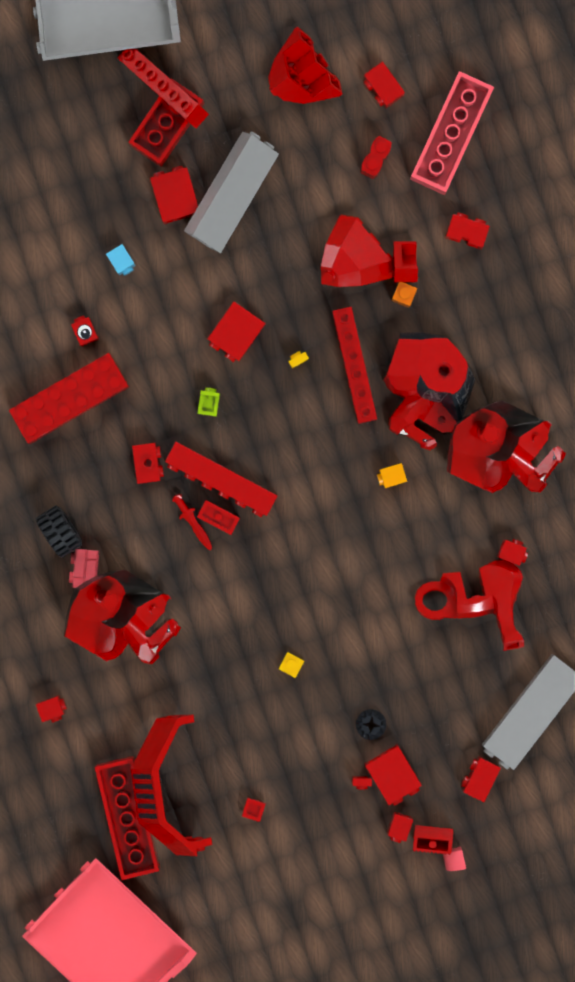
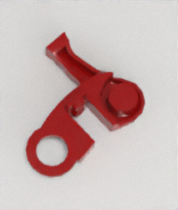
[415,560,524,651]

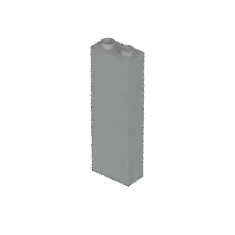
[184,132,279,253]
[482,654,575,770]

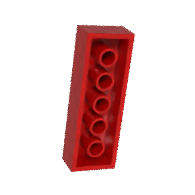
[9,353,129,444]
[95,756,160,880]

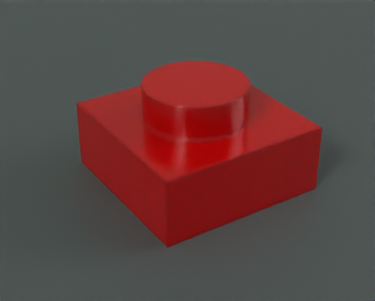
[352,776,372,790]
[242,797,266,822]

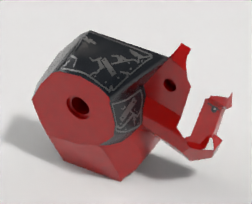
[383,332,475,450]

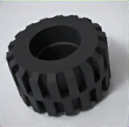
[36,505,82,558]

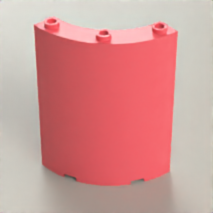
[22,858,197,982]

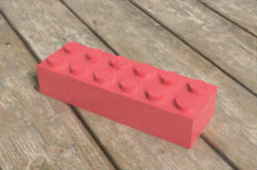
[410,71,494,195]

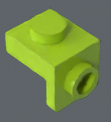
[197,387,220,417]

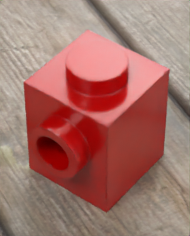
[497,539,528,566]
[36,695,67,723]

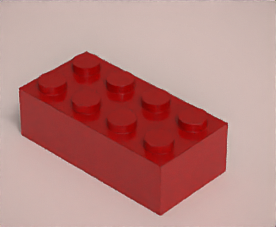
[128,78,204,167]

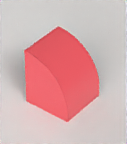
[443,847,466,871]

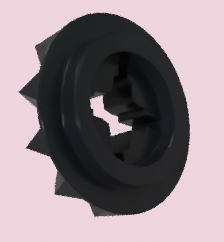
[356,709,386,740]

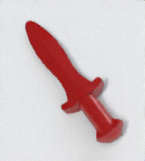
[172,494,212,550]

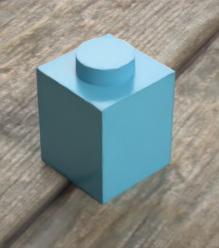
[106,244,136,276]

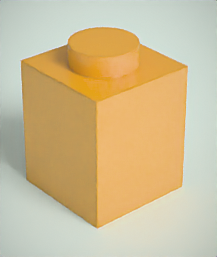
[377,463,407,488]

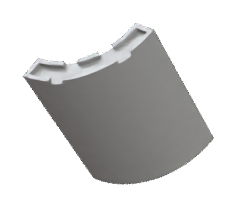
[33,0,181,61]

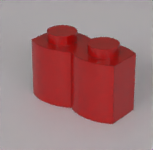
[361,136,392,179]

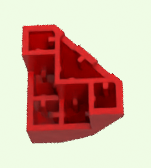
[268,26,343,104]
[321,215,394,287]

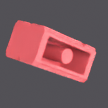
[69,549,99,588]

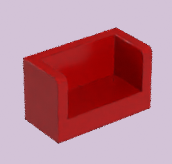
[393,241,418,282]
[197,500,240,535]

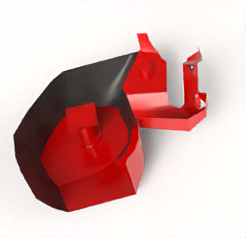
[447,400,566,493]
[63,570,181,664]

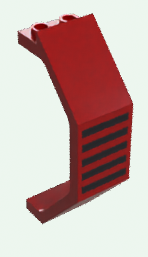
[131,715,212,857]

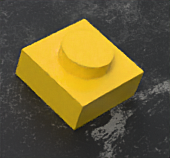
[288,351,309,369]
[279,652,304,678]

